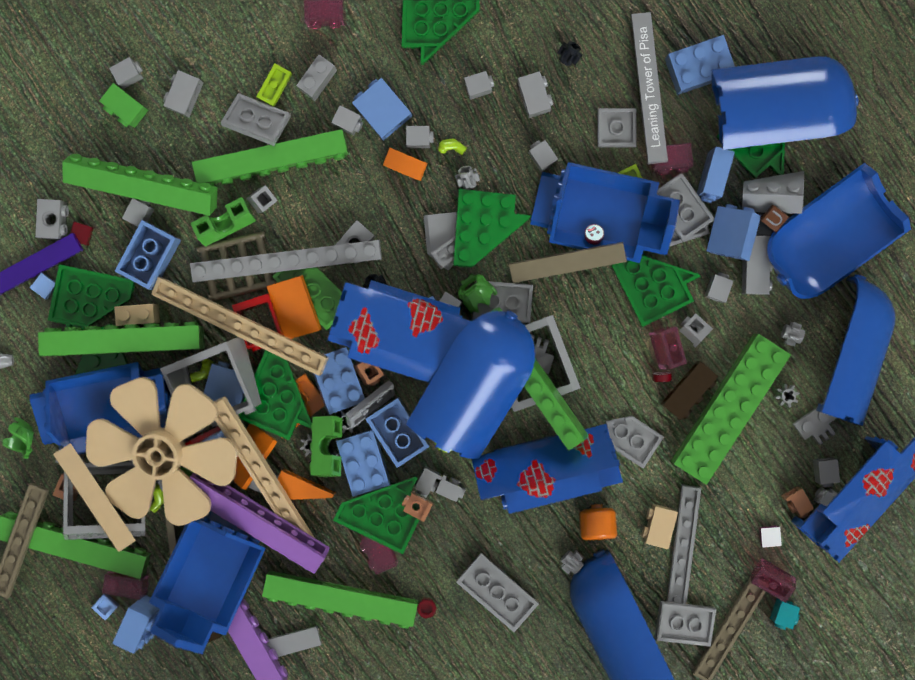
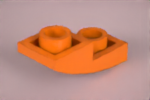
[383,148,428,181]

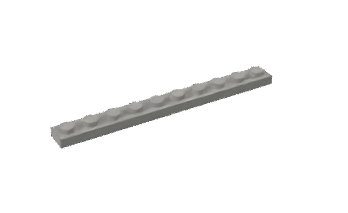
[190,240,382,282]

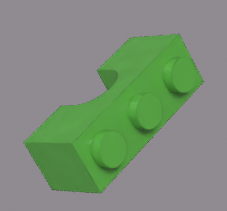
[191,197,256,247]
[310,416,343,477]

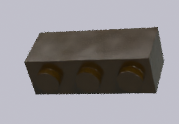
[660,361,718,420]

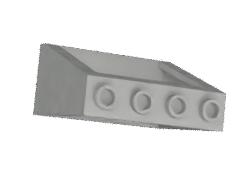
[510,315,580,412]
[160,337,262,434]
[63,460,145,540]

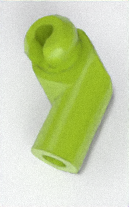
[190,359,214,382]

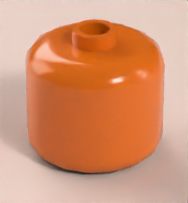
[579,504,617,541]

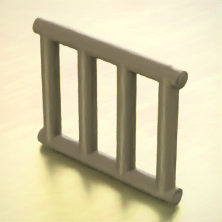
[196,231,276,301]

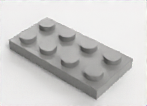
[456,552,539,632]

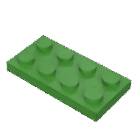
[272,267,342,331]

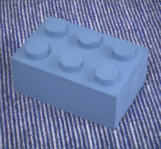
[665,35,735,95]
[115,220,181,290]
[313,347,365,415]
[366,397,430,468]
[336,429,391,497]
[112,595,160,654]

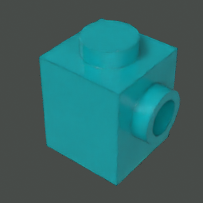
[770,597,800,630]

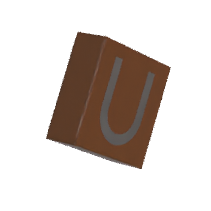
[760,204,789,232]

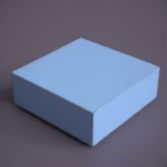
[30,273,55,299]
[91,592,119,620]

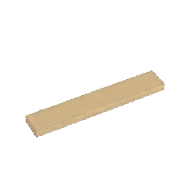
[53,444,136,553]

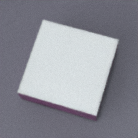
[759,526,782,548]

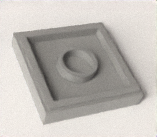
[597,108,636,148]

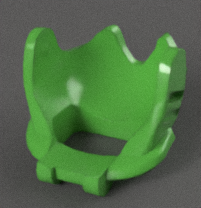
[458,273,498,313]
[2,417,34,459]

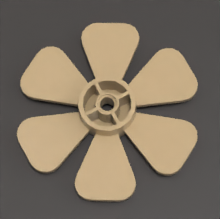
[86,377,237,526]

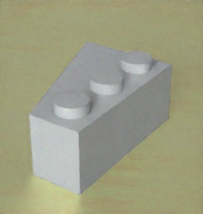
[742,171,804,214]

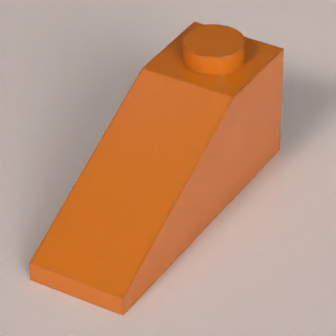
[278,469,336,500]

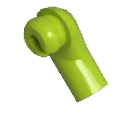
[438,139,467,155]
[150,483,164,513]

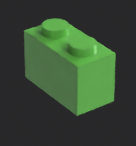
[99,83,148,128]

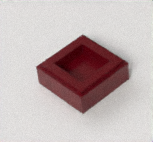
[70,222,94,246]

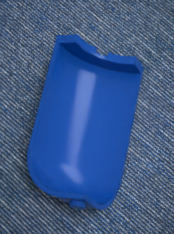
[712,56,858,150]
[767,163,911,299]
[816,274,896,426]
[406,310,535,459]
[570,549,674,680]

